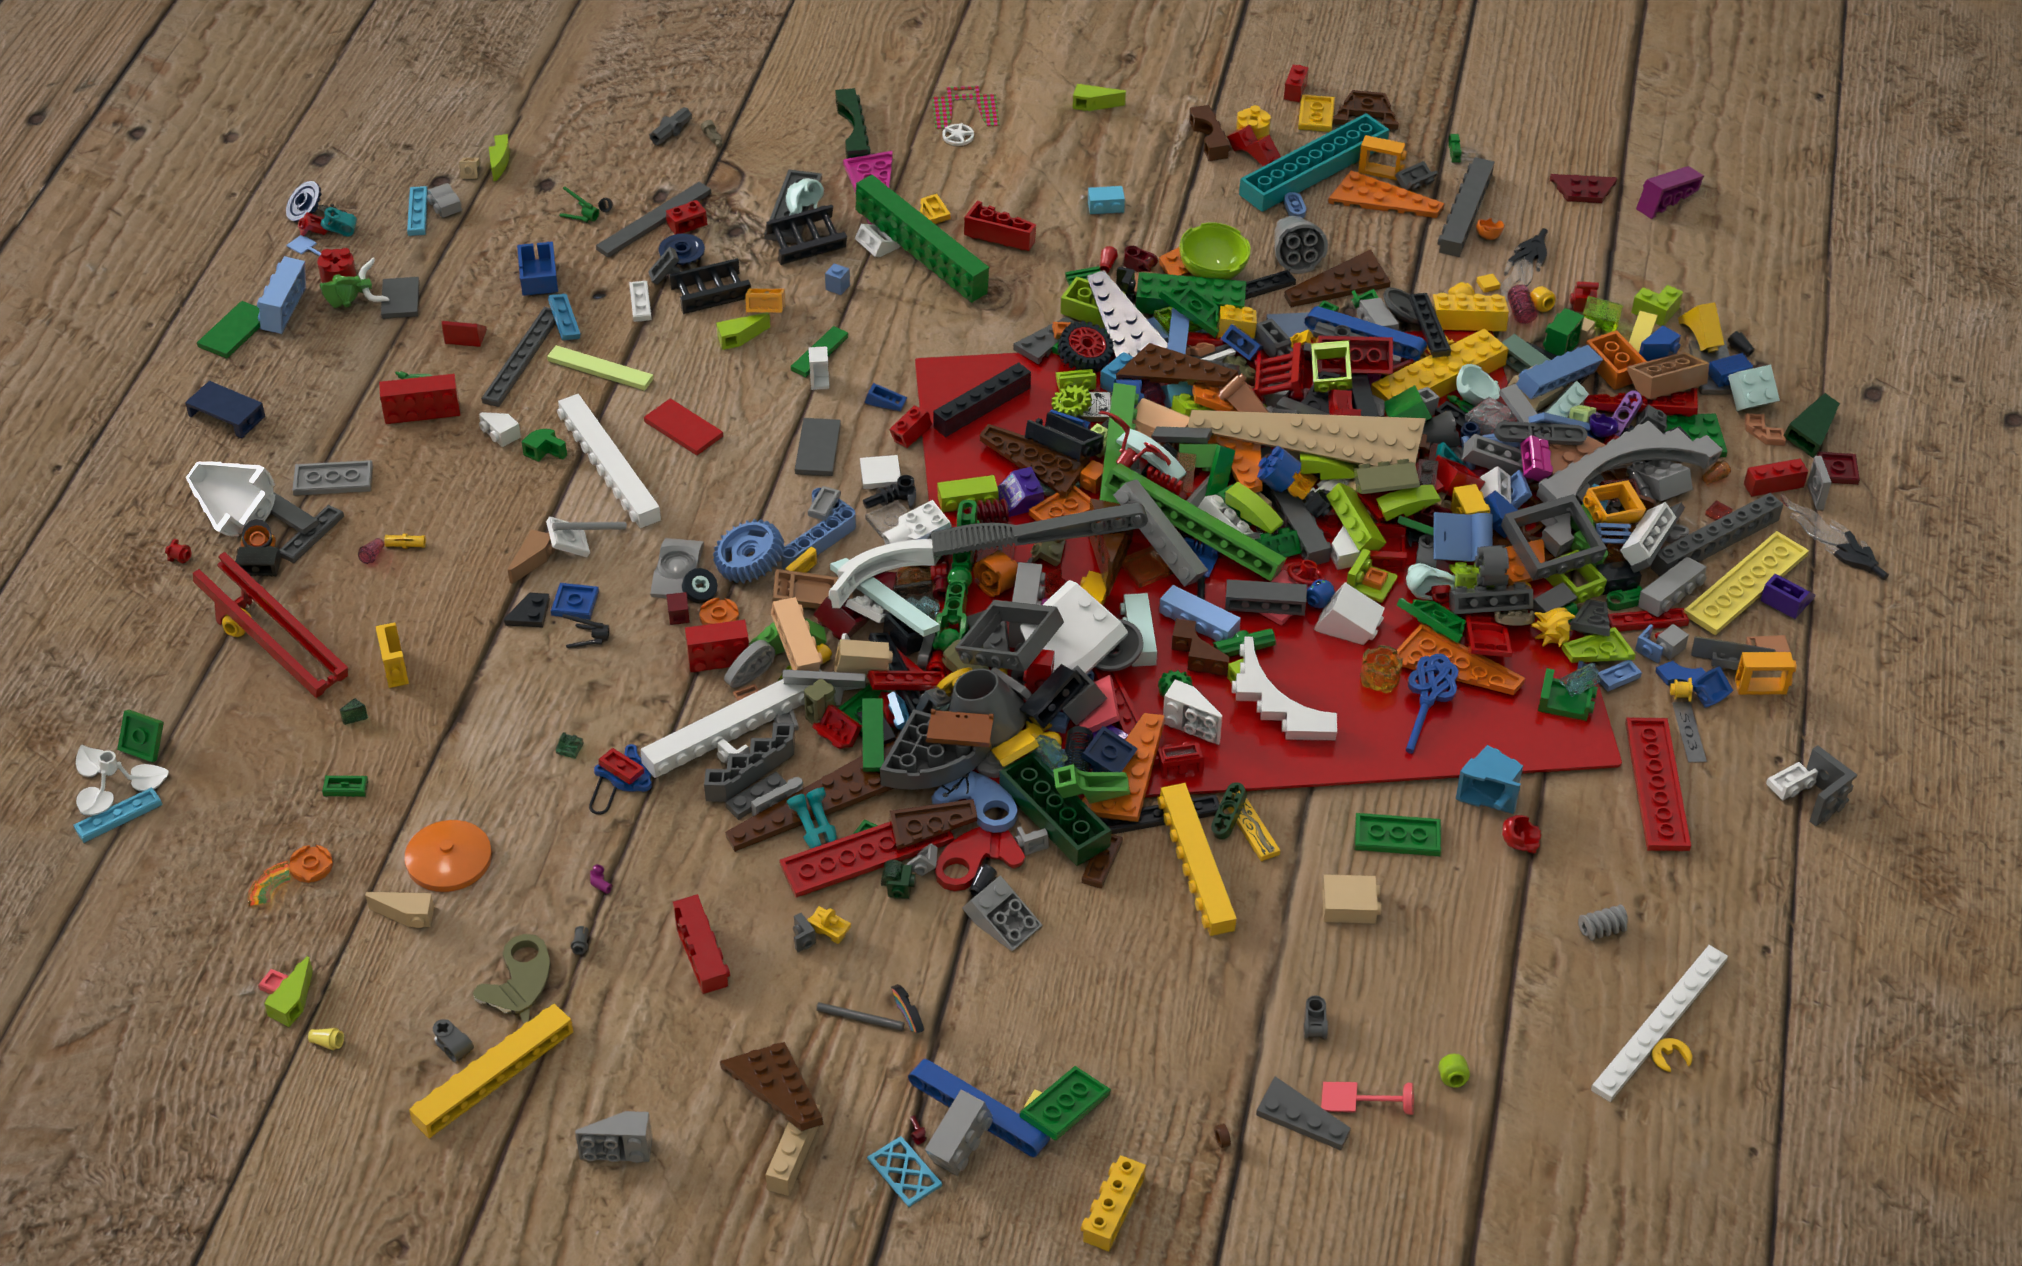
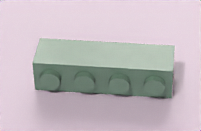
[1502,334,1567,388]

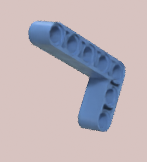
[781,488,856,570]

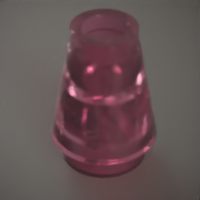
[358,538,384,564]

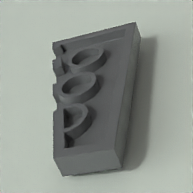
[1256,1076,1351,1150]

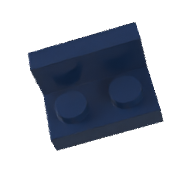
[1081,726,1138,772]

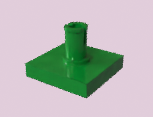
[117,709,164,762]

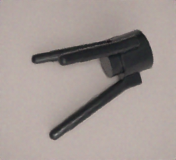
[563,614,610,648]

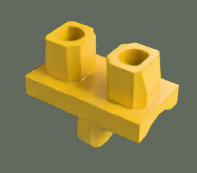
[807,906,851,944]

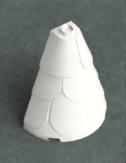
[186,462,275,537]

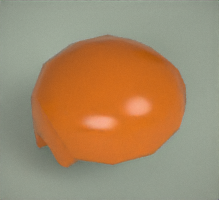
[1476,218,1505,240]

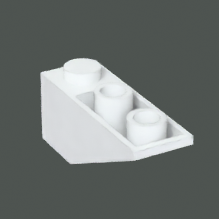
[1198,495,1254,536]

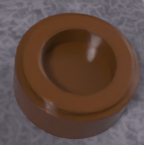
[1214,1124,1231,1148]

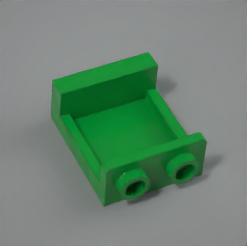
[1538,668,1598,721]

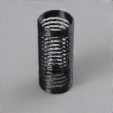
[1062,726,1094,772]

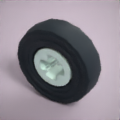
[682,568,718,604]

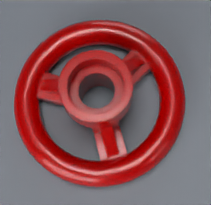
[1287,560,1325,586]

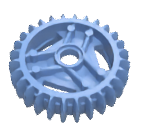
[713,519,785,583]

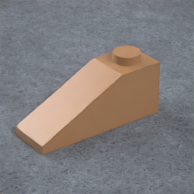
[508,529,556,584]

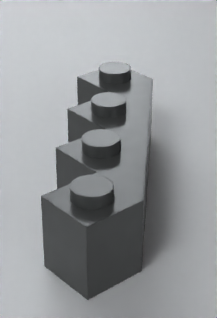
[704,723,795,802]

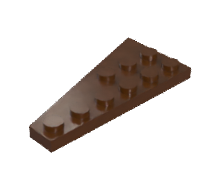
[1284,249,1391,307]
[1116,343,1238,387]
[980,424,1090,498]
[720,1042,824,1131]

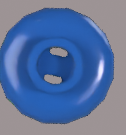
[1306,579,1335,609]

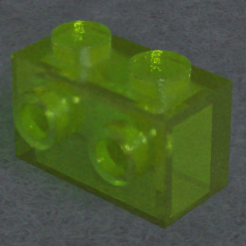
[1583,296,1623,331]

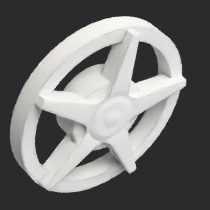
[942,123,974,146]

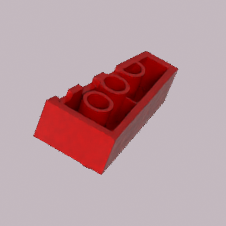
[964,200,1036,251]
[673,894,730,994]

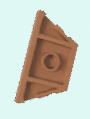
[1549,436,1605,477]

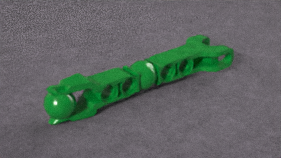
[932,500,980,652]

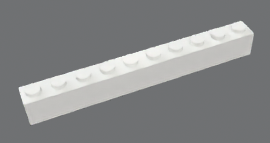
[557,394,661,528]
[641,670,821,778]

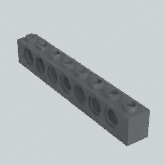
[1651,493,1783,576]

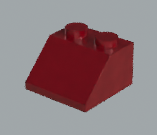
[813,596,870,640]

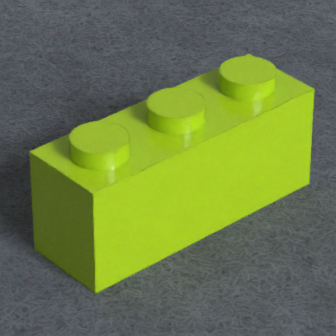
[937,475,999,512]

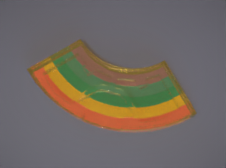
[248,861,291,906]

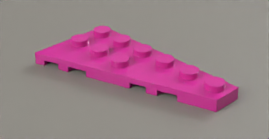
[843,151,893,225]

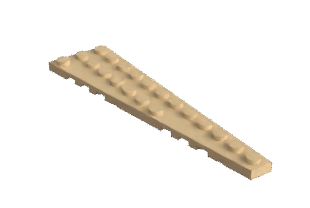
[1188,410,1426,466]

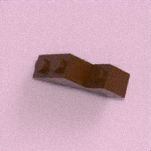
[1172,618,1229,676]

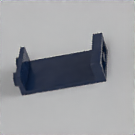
[185,381,266,439]

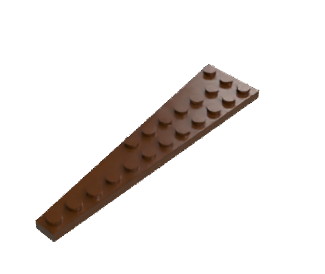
[725,735,899,852]

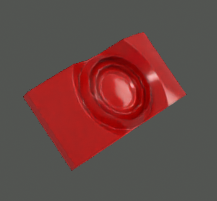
[1465,614,1512,657]

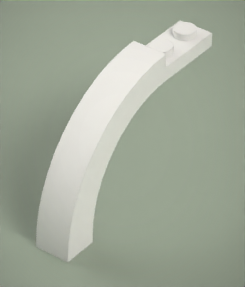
[829,539,941,608]

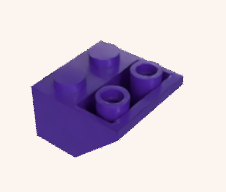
[1760,574,1815,619]

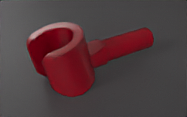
[910,1115,927,1145]

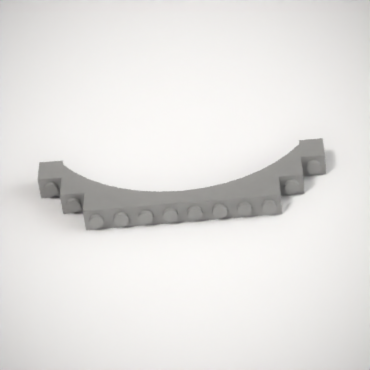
[1536,421,1723,558]

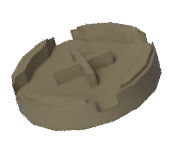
[1495,609,1535,625]

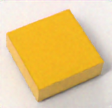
[1476,273,1501,293]

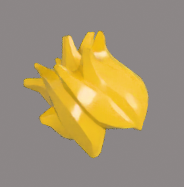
[1531,607,1575,647]

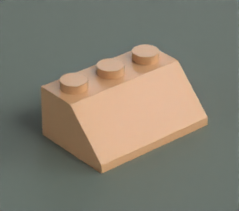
[1132,398,1190,452]

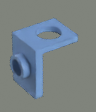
[1635,624,1663,663]

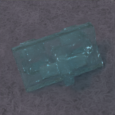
[1559,663,1601,697]

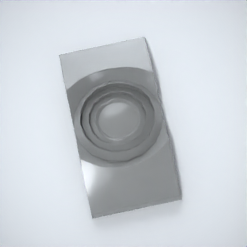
[650,538,704,600]

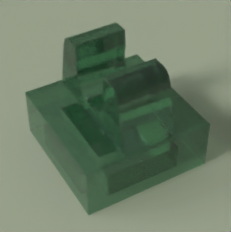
[555,732,584,759]

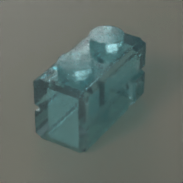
[1030,735,1068,770]

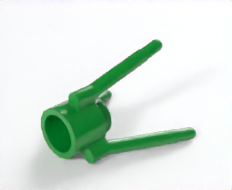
[559,186,600,223]

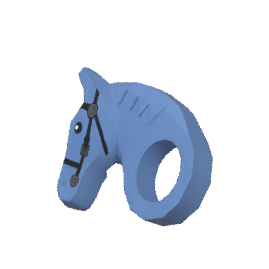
[932,771,1017,833]

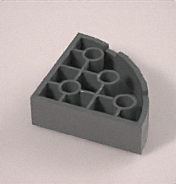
[880,709,991,790]

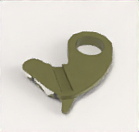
[473,934,551,1024]

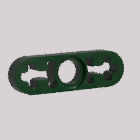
[1211,782,1247,839]

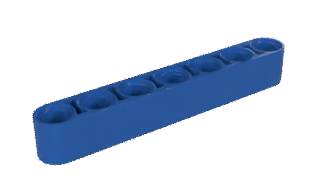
[1304,306,1427,361]
[908,1059,1050,1157]

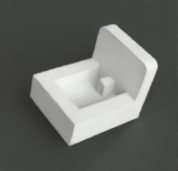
[717,739,750,764]

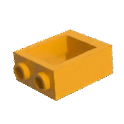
[1358,135,1407,181]
[746,288,785,313]
[1583,480,1646,529]
[1735,652,1797,695]

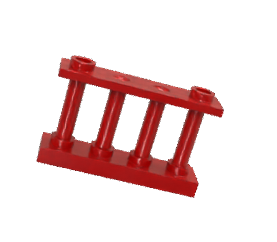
[1252,342,1305,403]

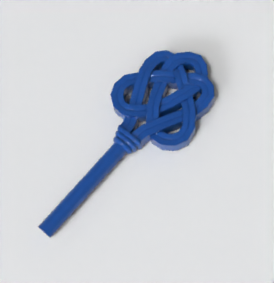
[1406,654,1458,753]

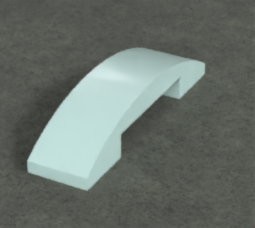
[1116,429,1186,482]

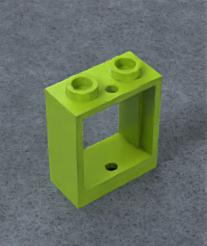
[1311,340,1353,392]
[1546,550,1607,604]

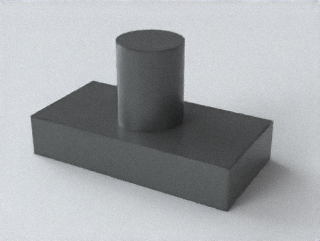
[648,247,680,285]

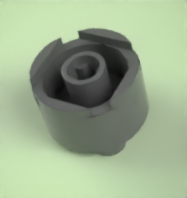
[1475,545,1509,586]

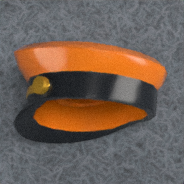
[241,519,276,547]

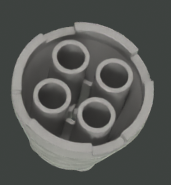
[1274,216,1328,274]

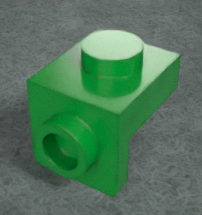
[1351,289,1379,309]

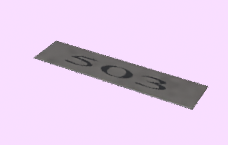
[1672,702,1707,762]

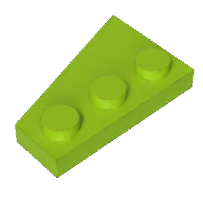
[1562,627,1636,663]

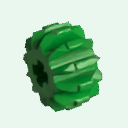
[1158,669,1193,697]

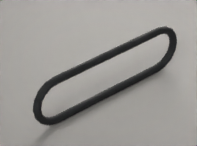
[589,777,617,814]

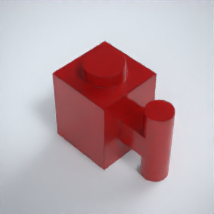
[1570,281,1599,313]

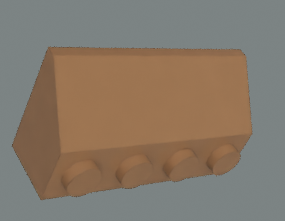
[1627,352,1709,400]

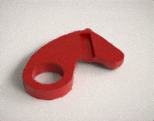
[935,818,1025,892]

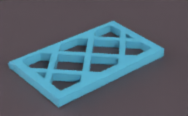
[867,1136,942,1207]

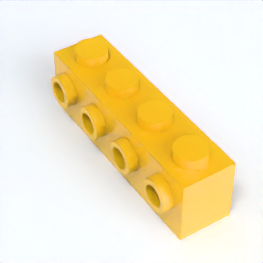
[1081,1155,1146,1252]

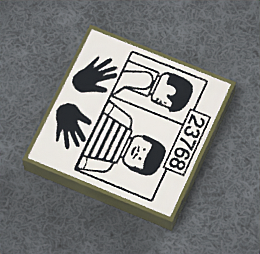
[1077,392,1111,422]

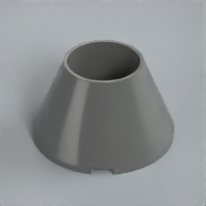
[949,669,1027,747]

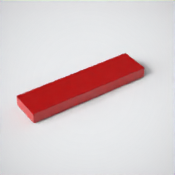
[1608,608,1689,632]
[867,670,945,690]

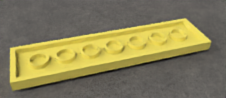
[1684,531,1809,635]

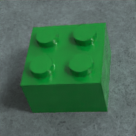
[1543,308,1584,356]

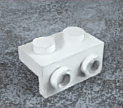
[1766,762,1818,800]

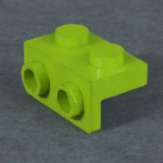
[1056,369,1096,393]

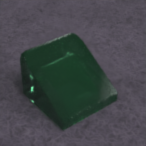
[340,698,368,725]

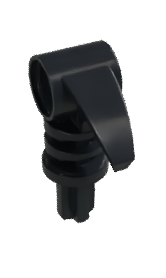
[863,475,916,509]

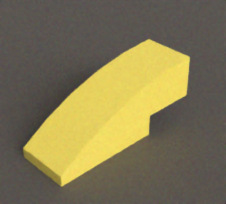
[1629,311,1657,353]

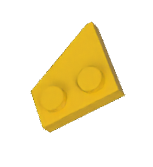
[920,194,951,224]

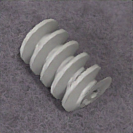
[1578,904,1628,941]

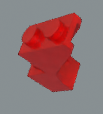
[1226,124,1281,166]

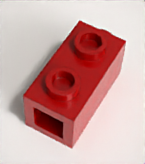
[889,405,932,448]

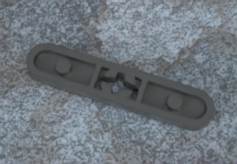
[1494,421,1588,445]

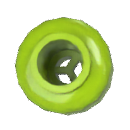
[1438,1054,1470,1088]

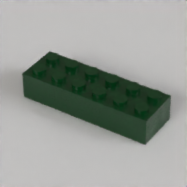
[999,752,1112,866]

